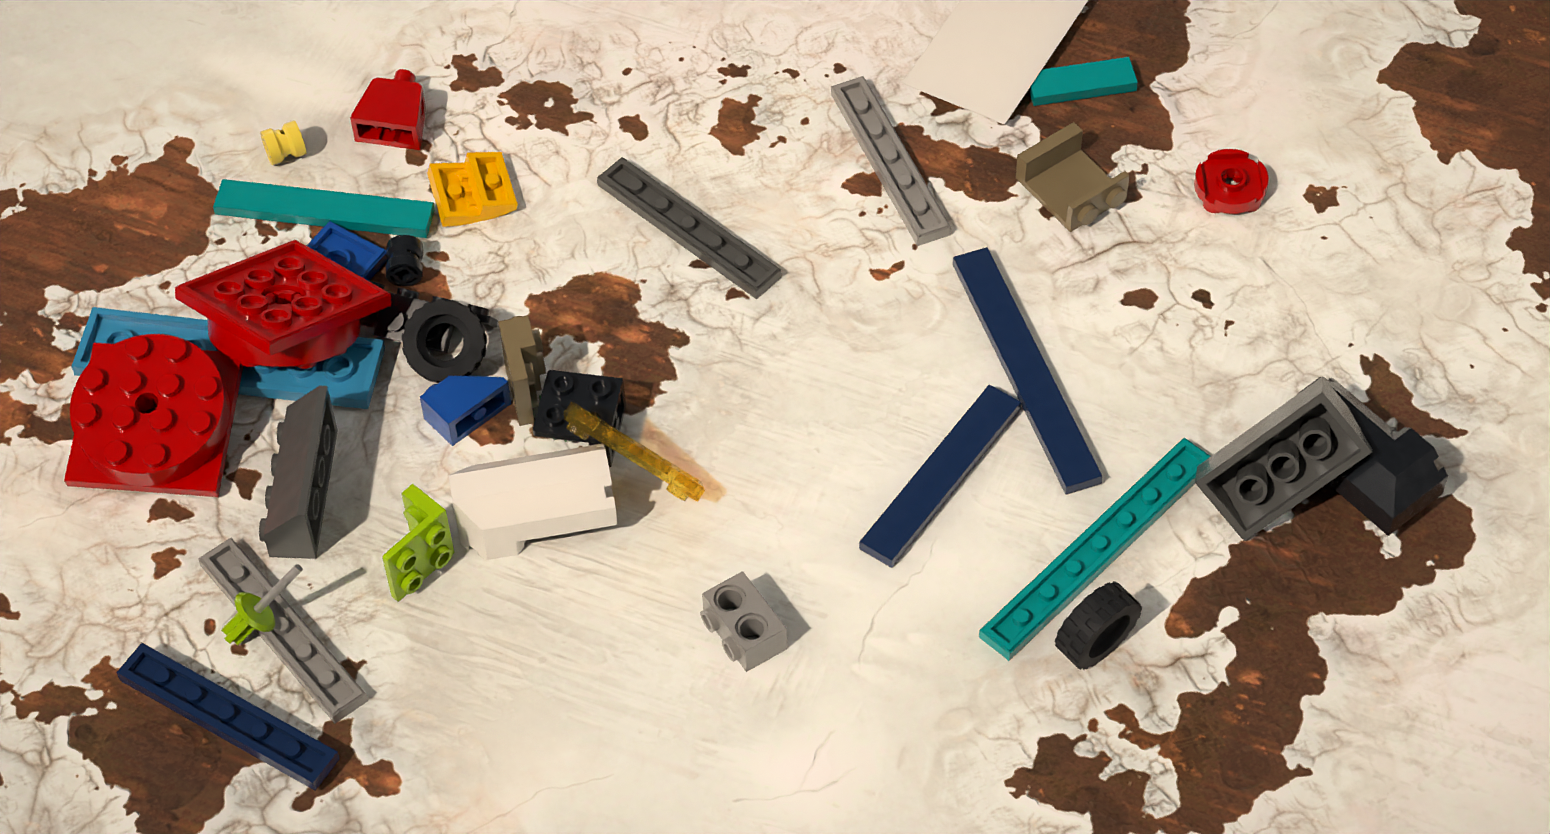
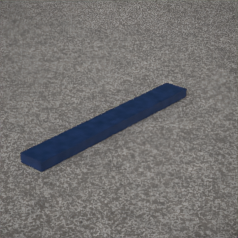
[952,247,1102,495]

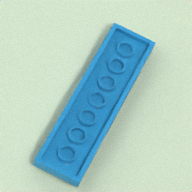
[71,307,385,409]

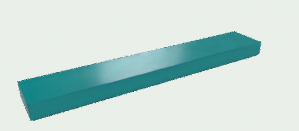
[213,179,435,238]

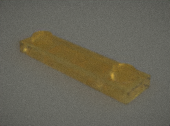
[563,402,705,502]

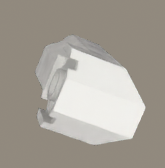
[448,444,617,560]

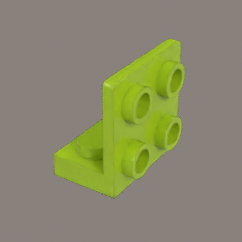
[382,484,455,602]

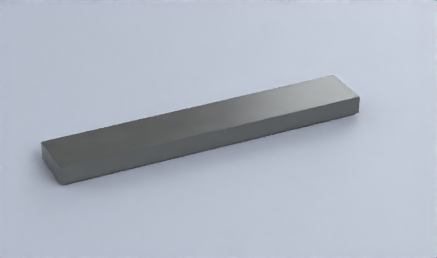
[597,157,781,299]

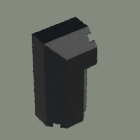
[1298,377,1448,536]

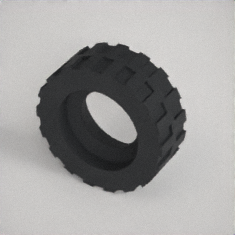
[401,299,487,383]
[1054,581,1142,670]

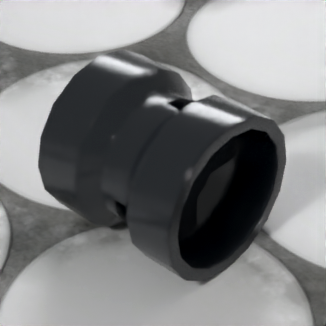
[386,235,423,286]

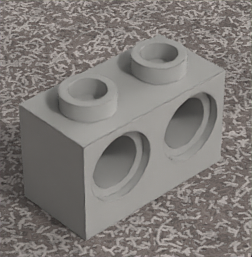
[700,571,787,672]

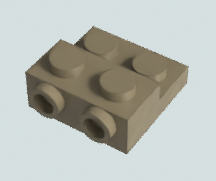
[498,315,546,426]

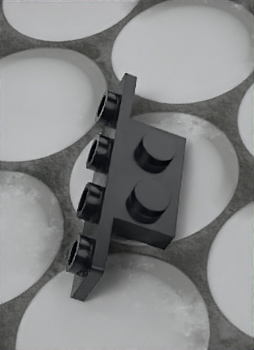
[367,280,498,353]

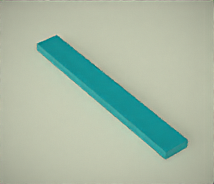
[979,437,1211,661]

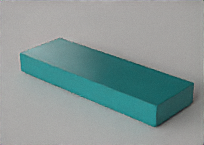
[1028,57,1138,106]

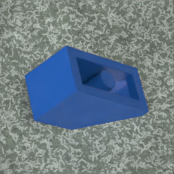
[420,376,512,446]

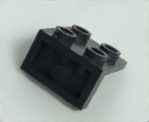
[533,370,626,467]

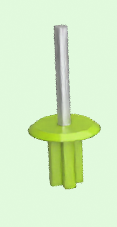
[221,564,303,645]

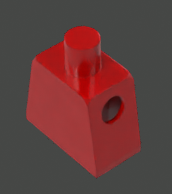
[350,69,426,150]

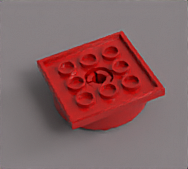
[175,240,391,369]
[64,334,243,497]

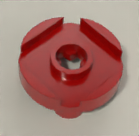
[1194,149,1269,214]

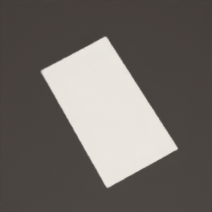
[902,0,1088,124]

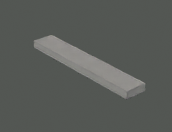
[831,76,951,246]
[198,537,368,724]

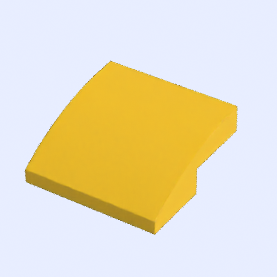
[427,152,518,227]

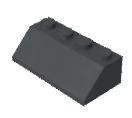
[1195,377,1372,541]
[259,386,338,559]

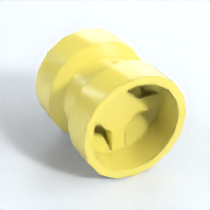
[260,120,306,165]

